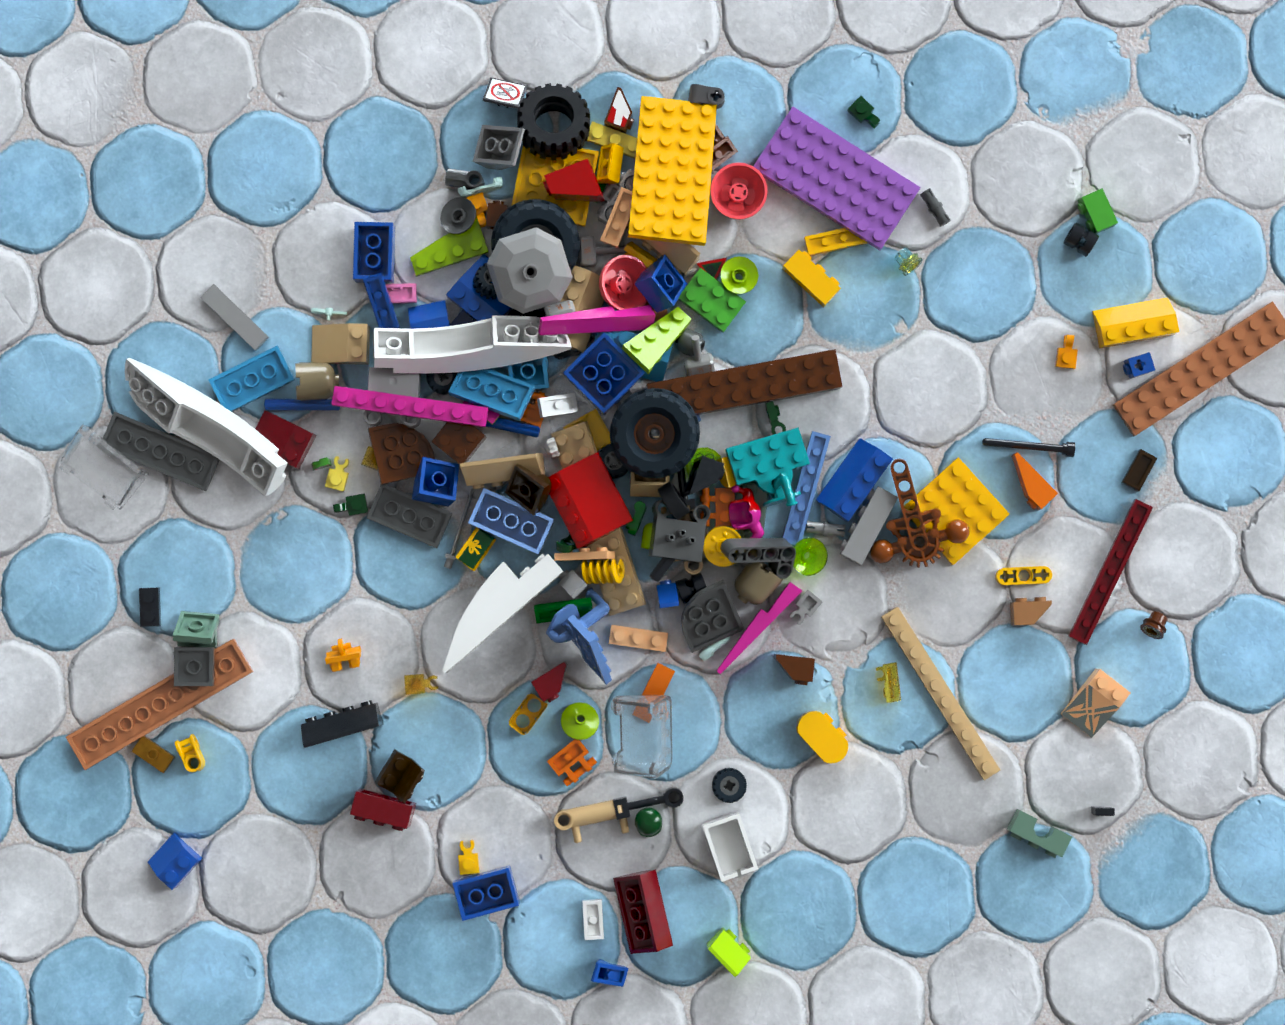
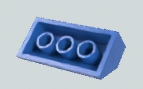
[816,438,893,522]

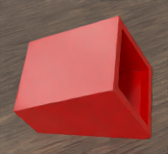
[543,159,605,202]

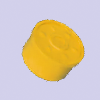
[703,526,741,567]

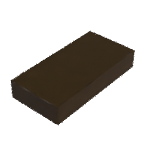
[1121,449,1157,492]

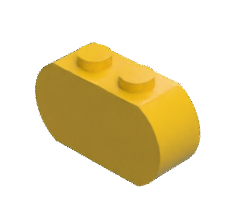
[796,711,848,763]

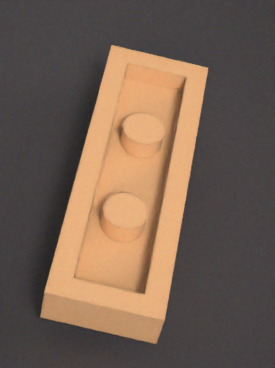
[600,187,632,248]
[554,547,615,561]
[609,625,668,652]

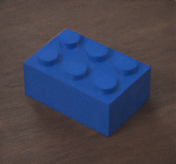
[353,222,395,283]
[452,865,520,921]

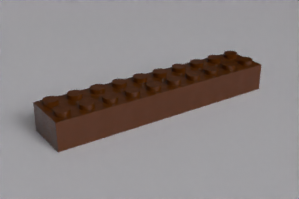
[646,349,843,415]

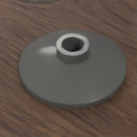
[440,197,476,234]

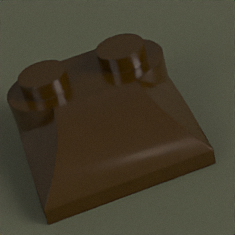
[505,464,552,515]

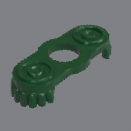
[556,533,577,553]

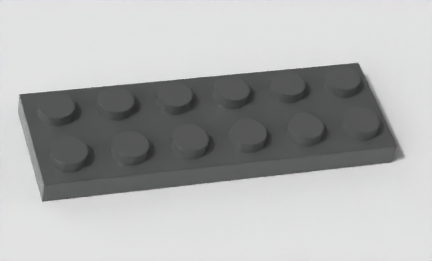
[99,411,220,491]

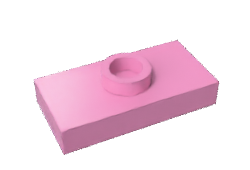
[386,283,417,304]

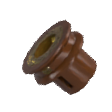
[1140,611,1168,639]

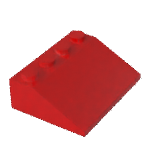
[548,452,633,549]

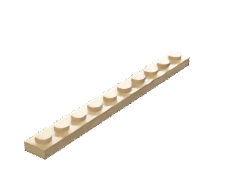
[881,607,1000,780]

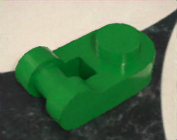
[626,501,647,536]

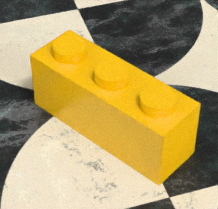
[782,249,841,308]

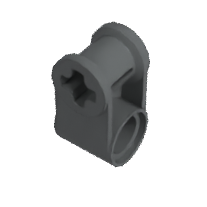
[688,84,725,109]

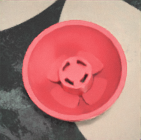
[711,163,768,220]
[599,255,647,310]

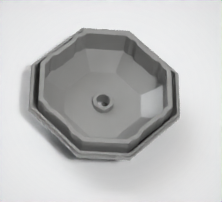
[487,227,573,314]

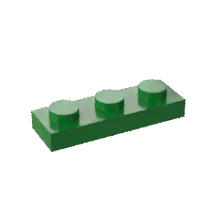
[534,597,593,624]

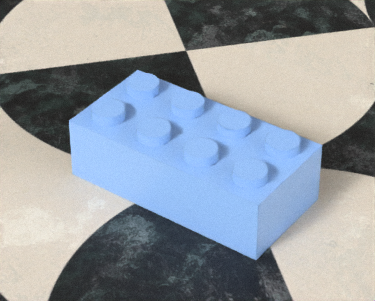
[468,488,555,555]

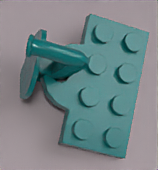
[725,427,810,507]

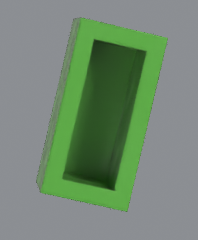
[1078,188,1118,234]

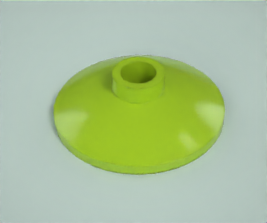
[720,256,759,294]
[561,702,599,740]

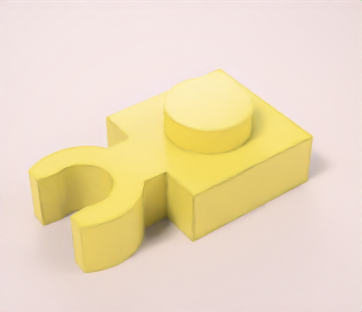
[325,456,349,492]

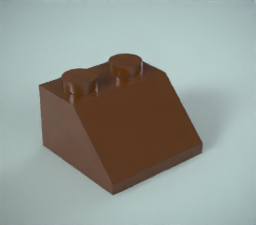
[773,654,815,685]

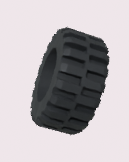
[517,83,590,160]

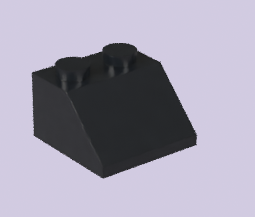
[683,456,725,496]

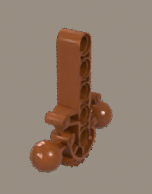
[870,458,970,568]

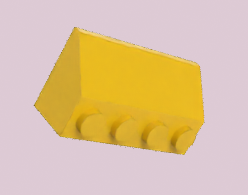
[1092,297,1179,349]

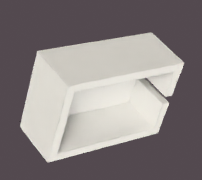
[702,812,758,882]

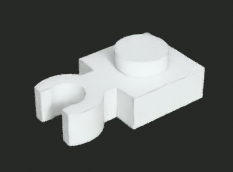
[545,437,560,459]

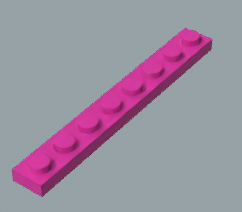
[332,386,489,427]

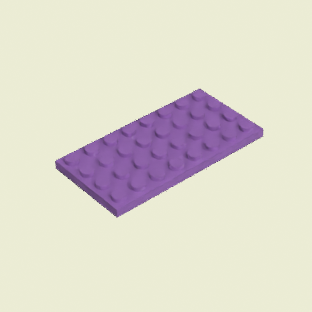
[753,107,921,251]

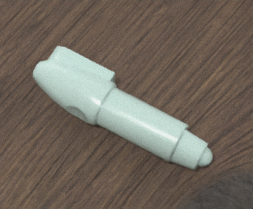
[699,636,731,661]

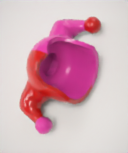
[728,485,764,538]

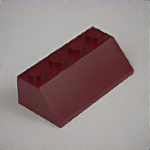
[613,869,673,954]

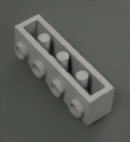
[839,486,898,565]

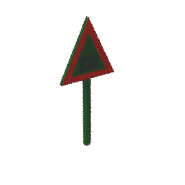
[684,257,727,289]

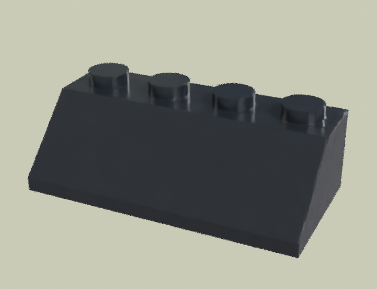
[301,700,384,748]

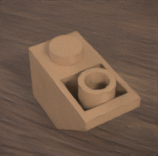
[1010,597,1052,625]

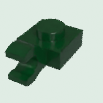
[847,96,880,129]
[765,401,786,435]
[333,493,368,516]

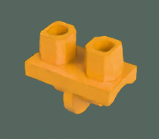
[325,638,361,672]

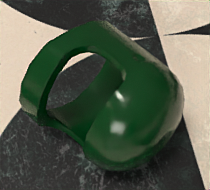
[635,808,662,837]

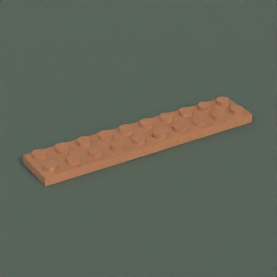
[1113,301,1285,437]
[66,639,254,770]

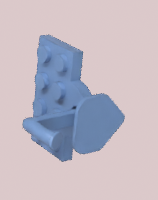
[546,588,612,685]

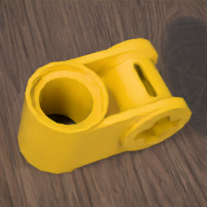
[175,734,205,772]

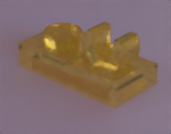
[876,662,901,703]

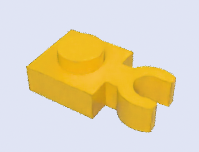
[458,840,480,875]

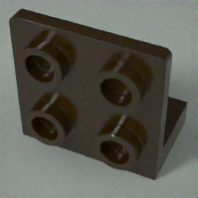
[375,749,425,804]

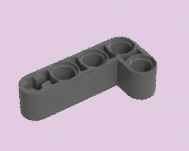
[720,538,796,579]

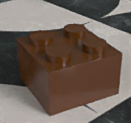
[432,422,487,464]

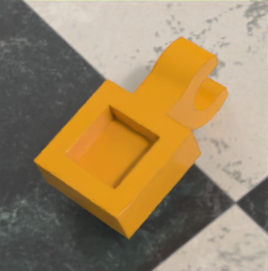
[466,192,488,228]
[1055,335,1078,369]

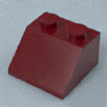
[531,661,567,703]

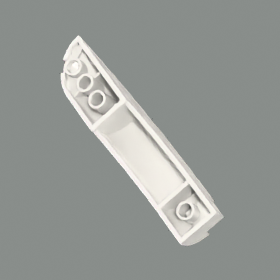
[373,315,571,373]
[125,358,287,496]

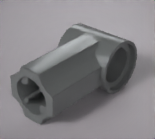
[445,168,485,189]

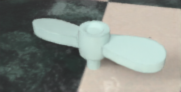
[311,308,347,321]

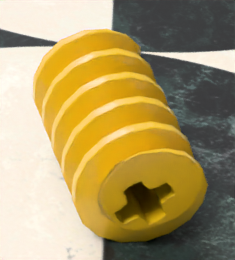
[582,559,625,584]

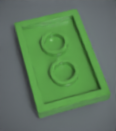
[678,268,746,333]

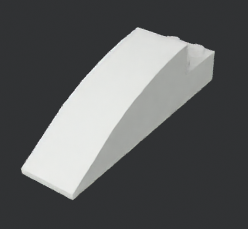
[442,554,564,673]

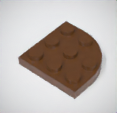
[368,423,435,485]

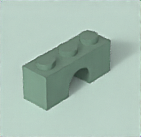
[1007,809,1072,858]

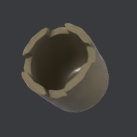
[295,362,339,401]
[734,562,783,605]

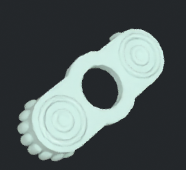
[458,177,503,198]

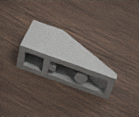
[559,570,588,599]

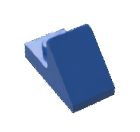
[591,959,629,987]

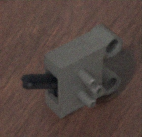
[649,500,710,582]

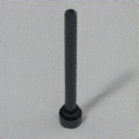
[982,438,1075,457]

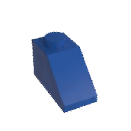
[656,580,679,608]

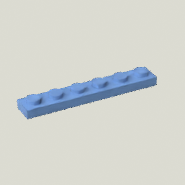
[782,431,831,547]

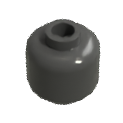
[675,329,705,356]

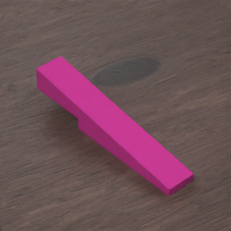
[538,305,656,335]
[716,582,802,674]

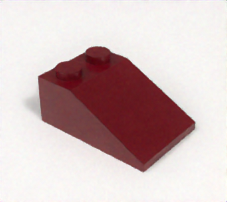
[255,410,317,469]

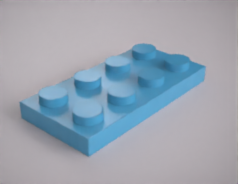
[209,346,295,412]
[449,369,535,421]

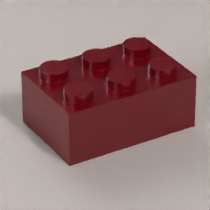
[350,789,416,831]

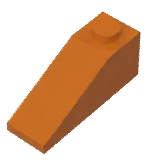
[1012,452,1058,510]

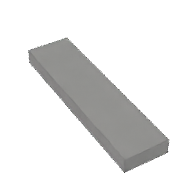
[200,284,269,351]

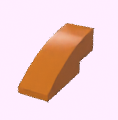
[632,663,675,723]

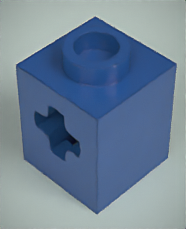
[1123,352,1155,379]

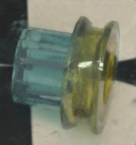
[894,247,923,276]

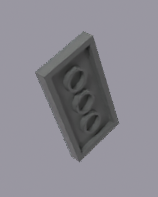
[367,484,453,548]

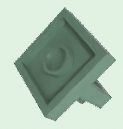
[173,611,220,649]

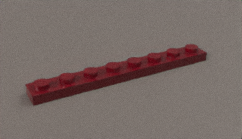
[1068,499,1153,645]

